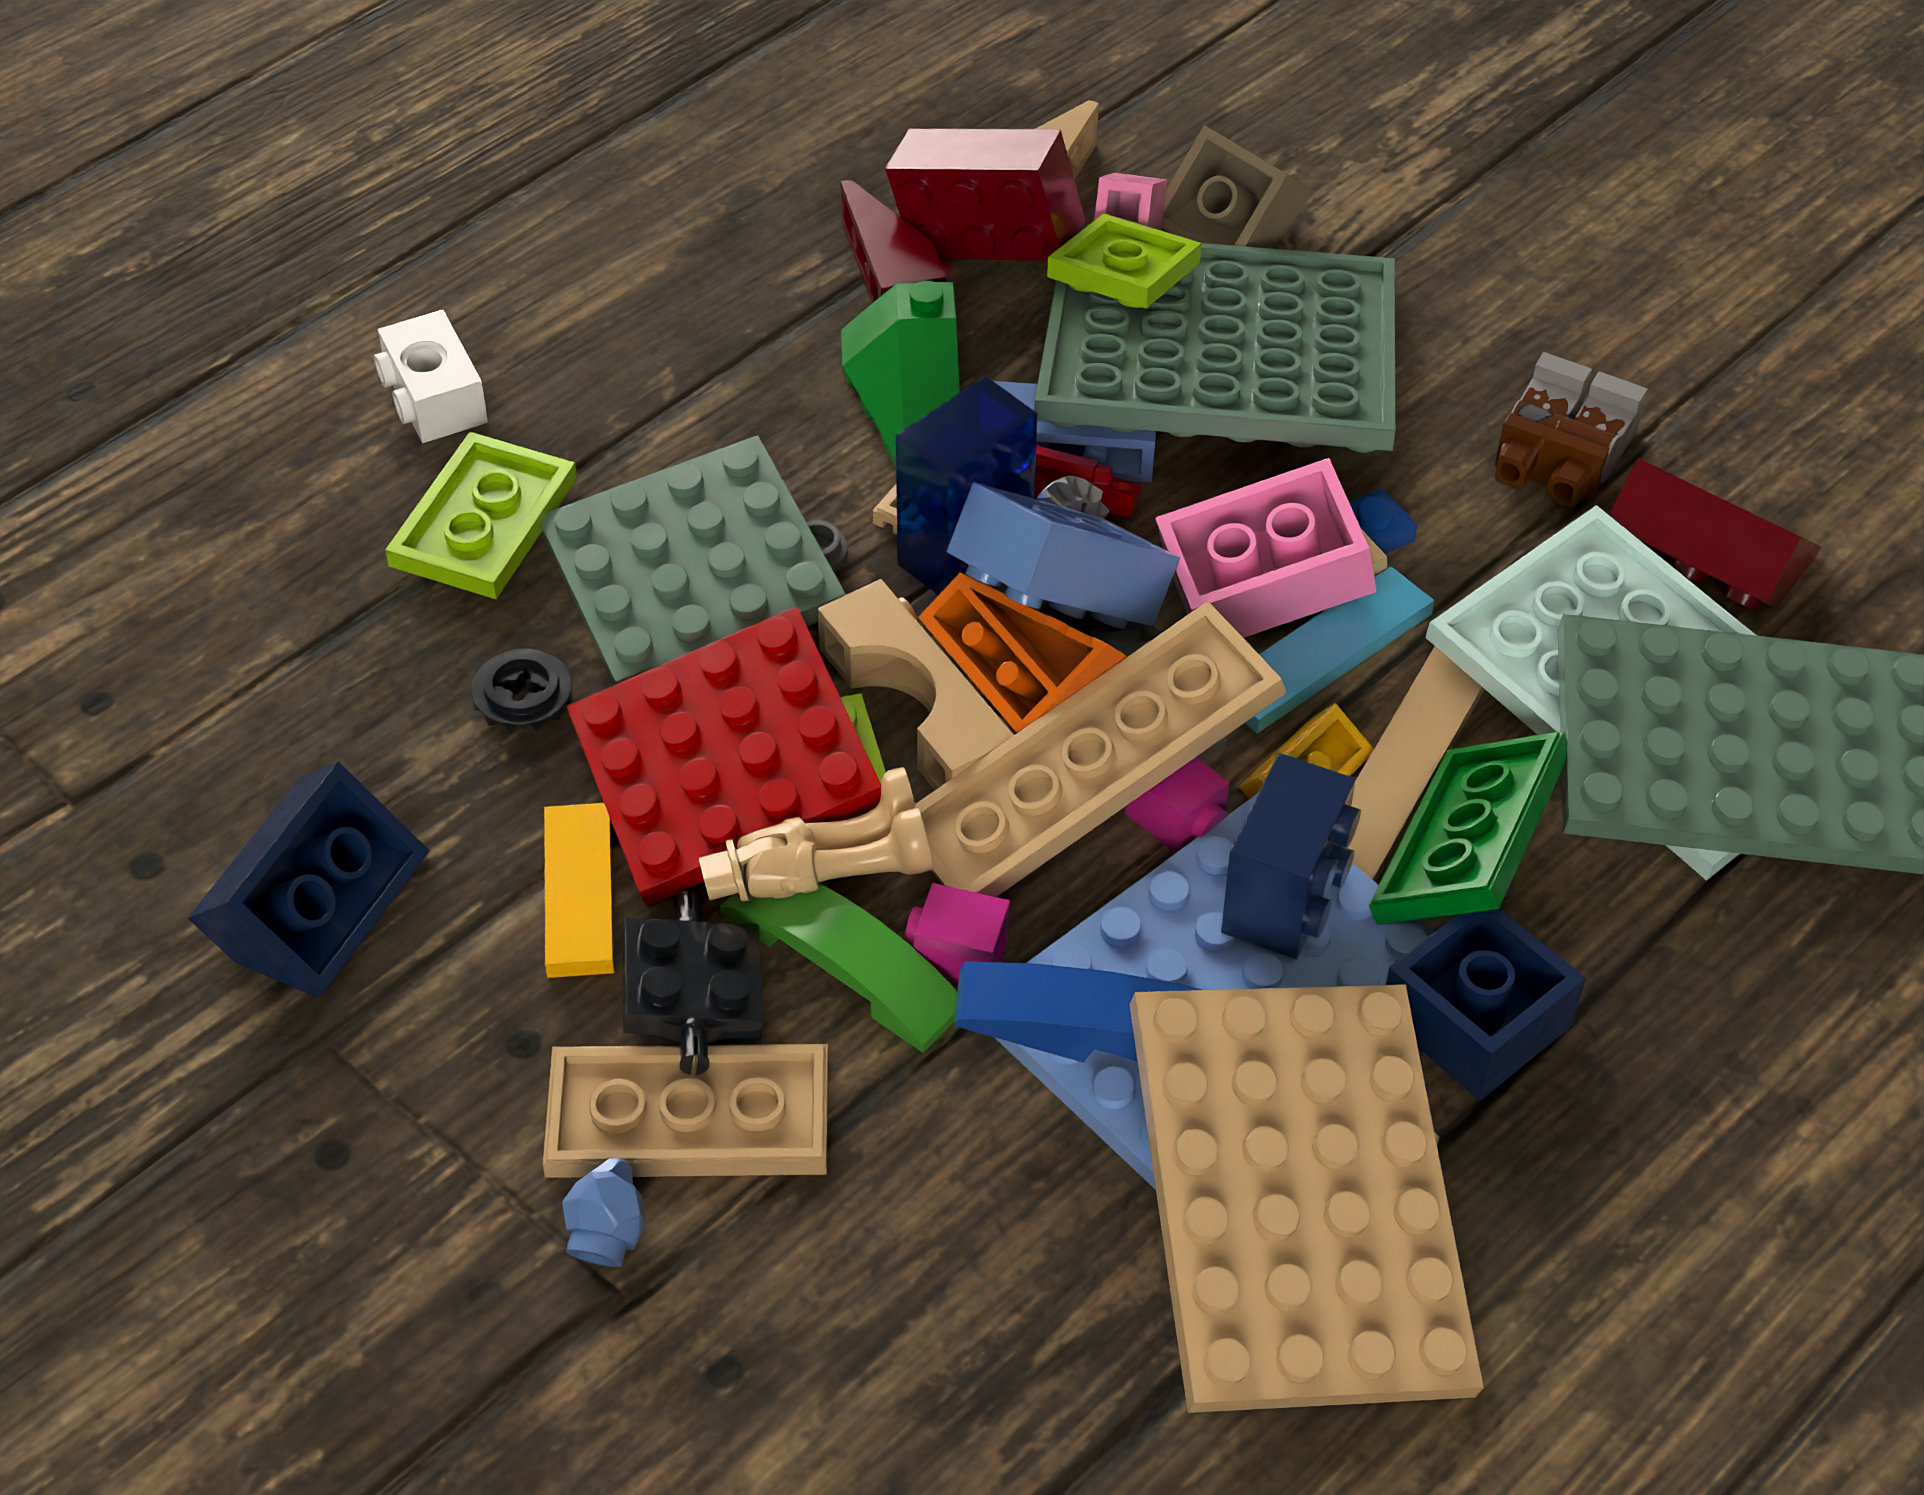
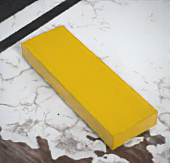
[544,803,615,978]

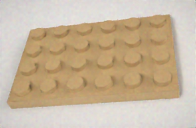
[1129,985,1484,1413]

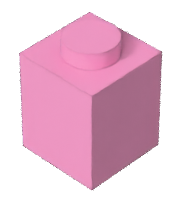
[1094,173,1167,230]

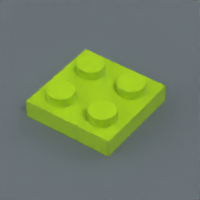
[1047,213,1202,309]

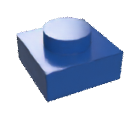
[1349,488,1417,554]

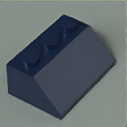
[188,761,430,997]

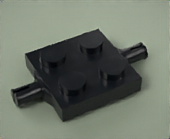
[622,890,764,1075]

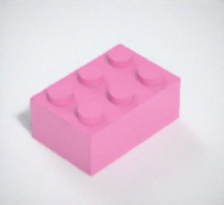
[1155,458,1377,638]

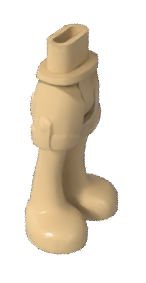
[699,767,933,902]

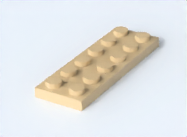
[915,601,1286,897]

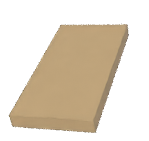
[543,1044,828,1178]

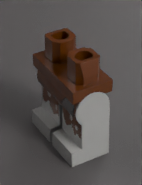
[1495,352,1648,508]

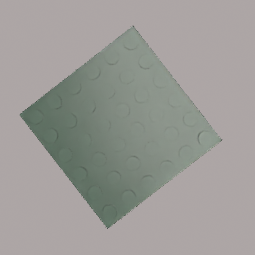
[1034,243,1396,453]

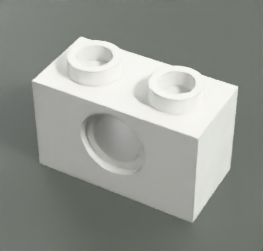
[374,310,488,443]

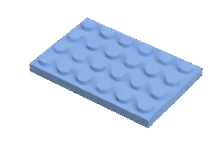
[995,793,1434,1190]

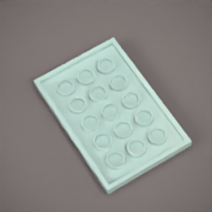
[1425,505,1757,880]

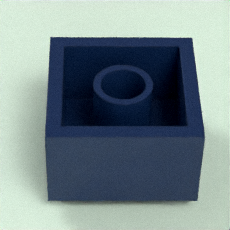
[1221,753,1361,960]
[1386,908,1586,1101]

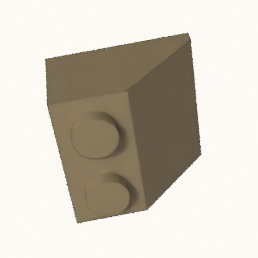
[1161,125,1313,248]

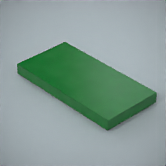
[1368,732,1568,925]

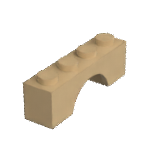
[818,579,1017,790]

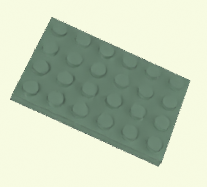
[1558,614,1924,874]

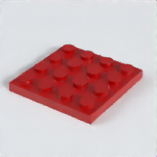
[566,606,881,907]

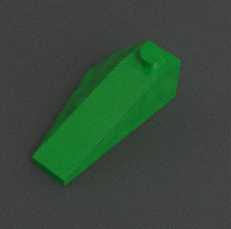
[841,281,964,486]

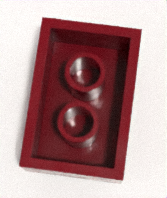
[885,129,1086,261]

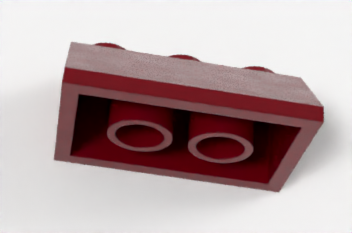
[1608,458,1821,611]

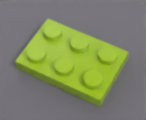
[385,432,577,599]

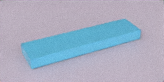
[1245,566,1434,734]

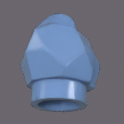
[562,1157,645,1267]

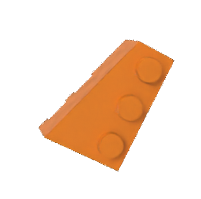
[918,572,1127,733]

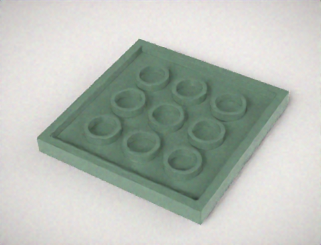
[541,435,846,685]

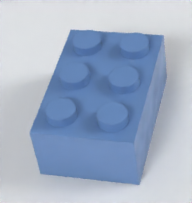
[947,482,1180,629]

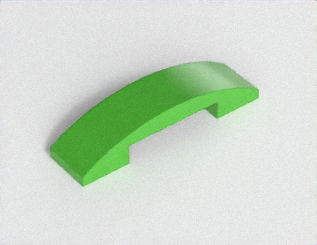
[720,884,958,1053]

